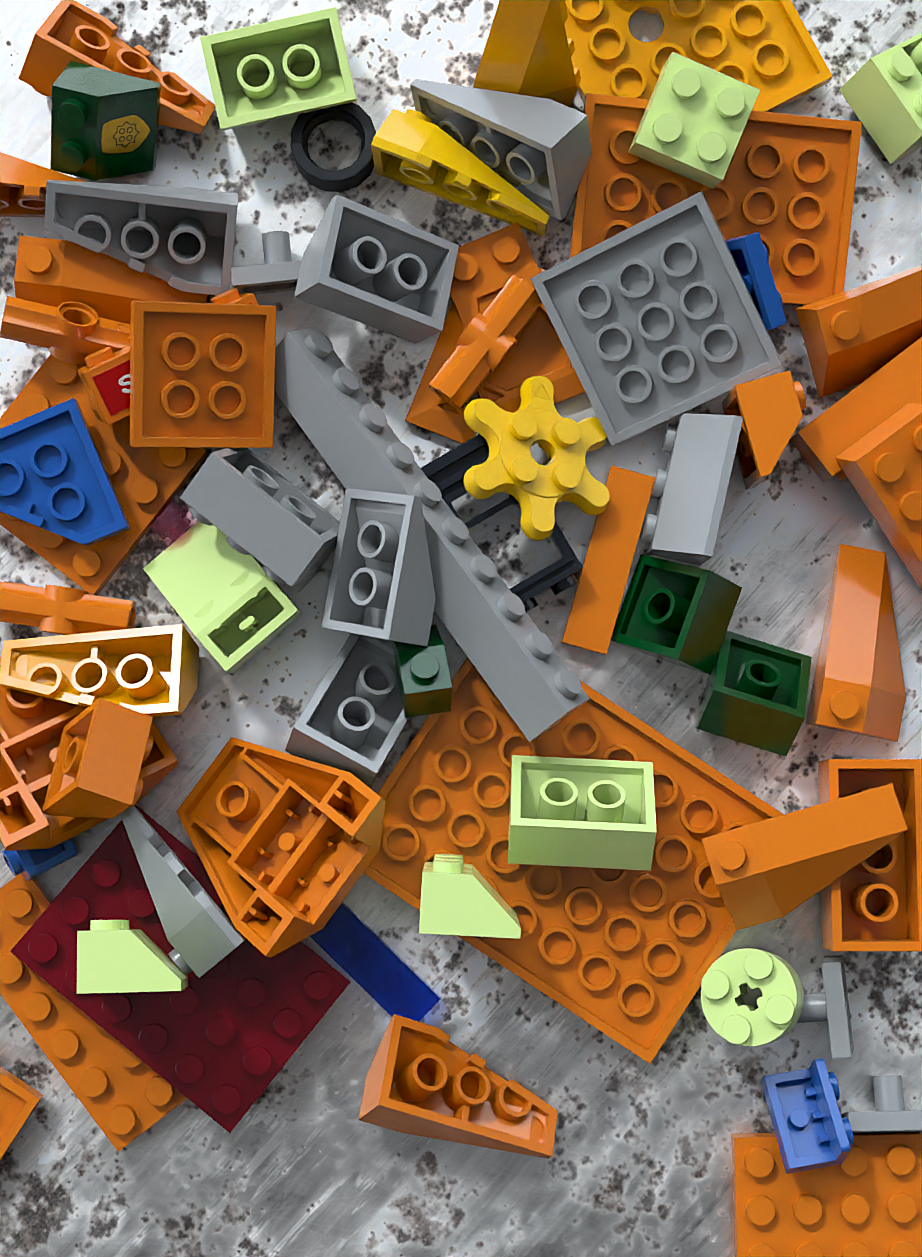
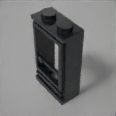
[421,434,584,613]

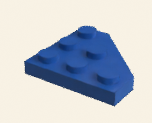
[0,398,131,546]

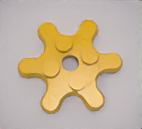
[463,376,610,541]

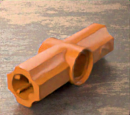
[429,275,543,411]
[0,296,131,364]
[0,581,136,635]

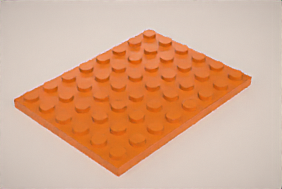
[363,657,784,1064]

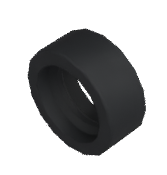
[290,102,376,192]

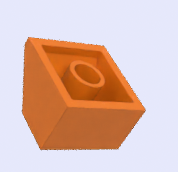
[721,370,806,490]
[42,698,153,818]

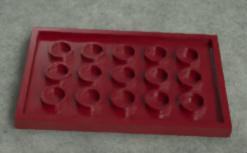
[10,805,350,1133]

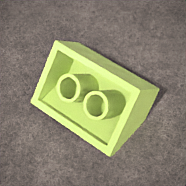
[200,7,357,131]
[508,755,657,871]
[419,854,521,939]
[77,920,188,994]

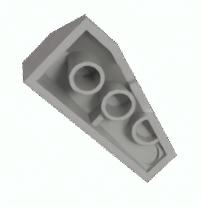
[410,79,592,221]
[44,180,239,295]
[120,805,245,978]

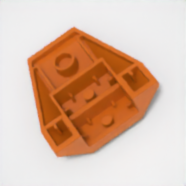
[0,657,178,851]
[176,737,386,958]

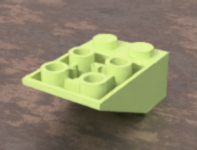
[839,33,922,164]
[143,521,303,673]

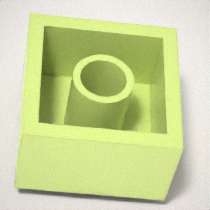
[628,52,760,189]

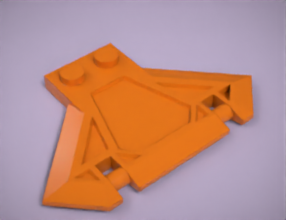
[405,222,585,444]

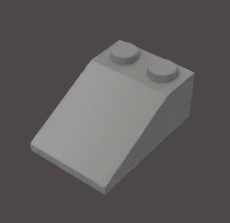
[321,488,436,646]
[285,633,410,788]

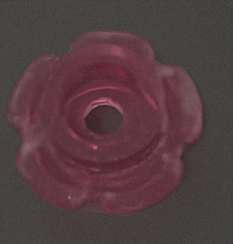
[149,500,191,542]

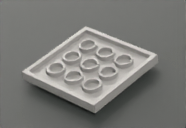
[530,191,783,446]

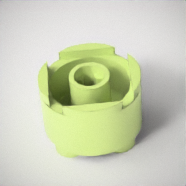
[701,948,804,1046]

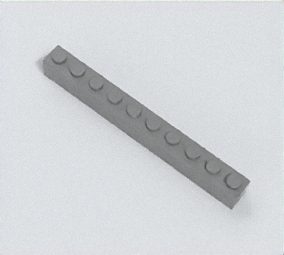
[274,327,590,742]

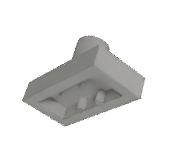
[231,231,302,295]
[797,955,854,1059]
[841,1075,922,1133]

